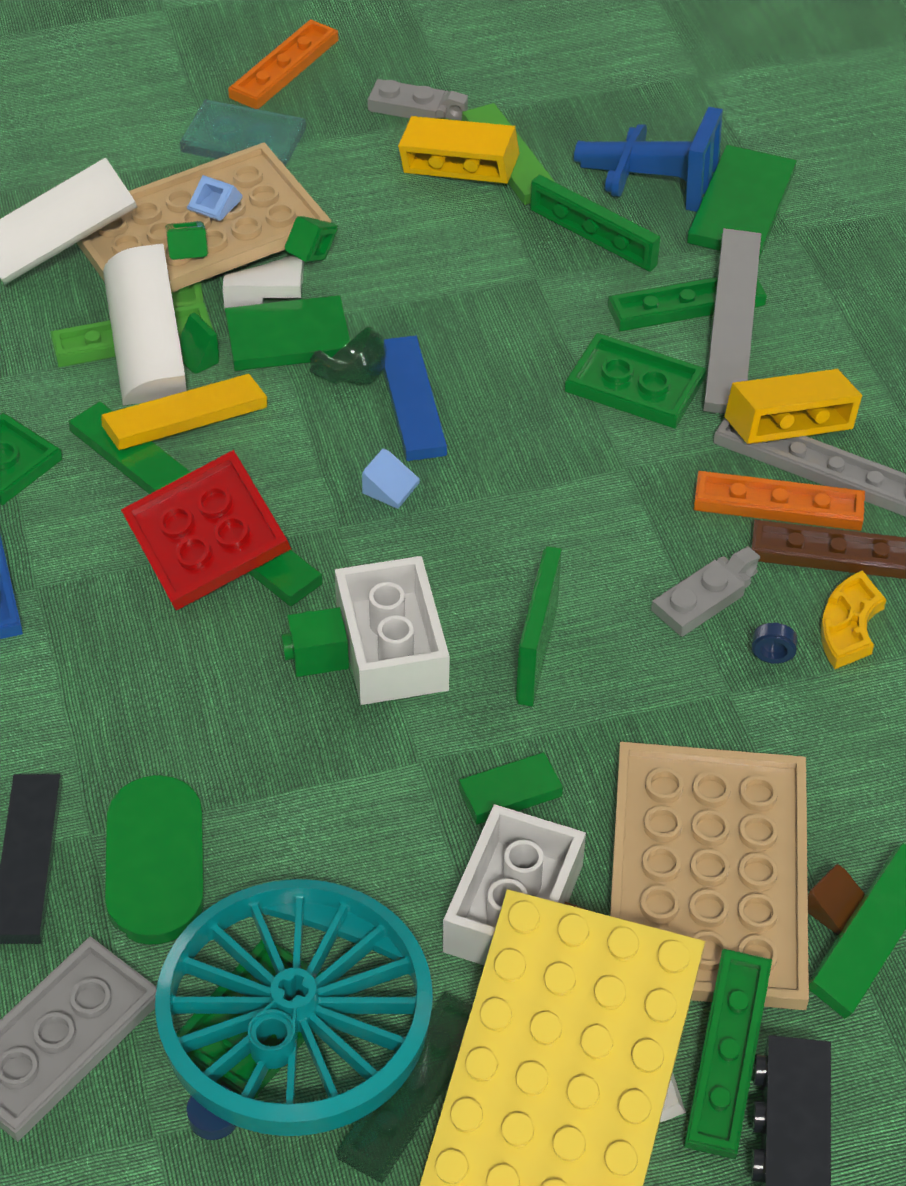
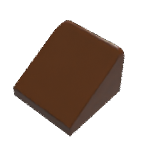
[808,864,865,936]

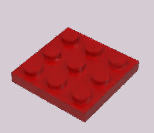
[121,450,291,611]

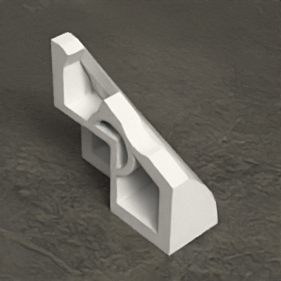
[223,255,304,309]

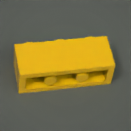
[398,116,520,184]
[724,369,862,444]

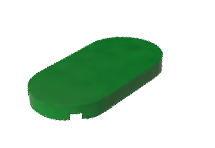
[105,775,204,945]

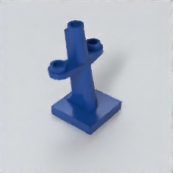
[574,106,723,212]

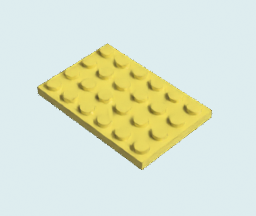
[420,889,705,1186]

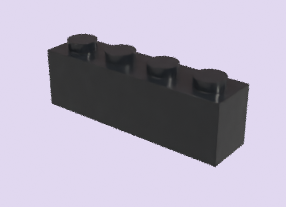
[751,1035,831,1186]

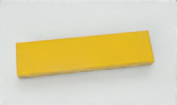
[101,373,267,450]

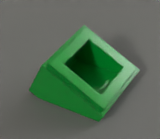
[285,216,338,262]
[165,221,208,260]
[179,313,219,374]

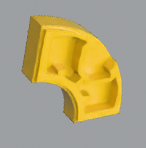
[821,570,886,669]

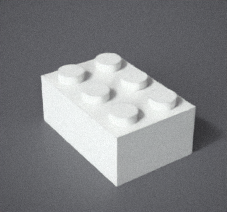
[335,556,450,705]
[443,804,586,965]

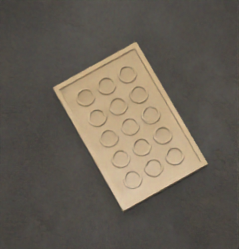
[77,142,331,292]
[610,742,809,1010]

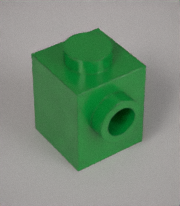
[281,607,349,677]

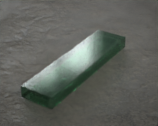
[337,992,472,1184]

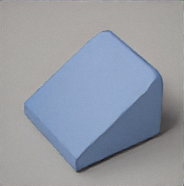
[187,175,243,221]
[362,448,420,509]

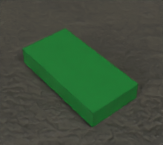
[459,752,563,825]

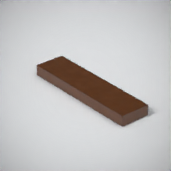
[751,520,906,579]

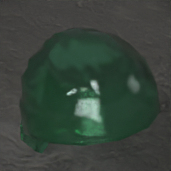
[309,326,387,385]

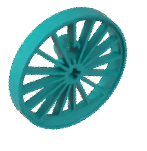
[155,879,433,1136]

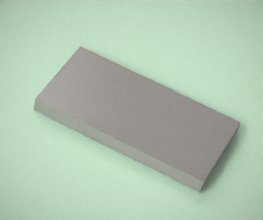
[0,936,157,1142]

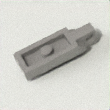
[367,79,468,121]
[651,546,760,637]

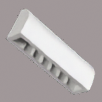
[0,158,137,285]
[103,244,186,406]

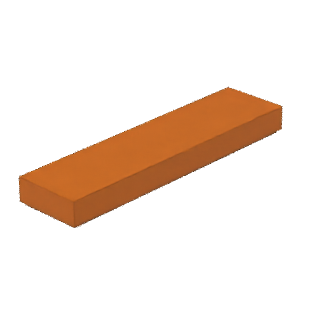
[228,19,339,110]
[694,471,865,531]

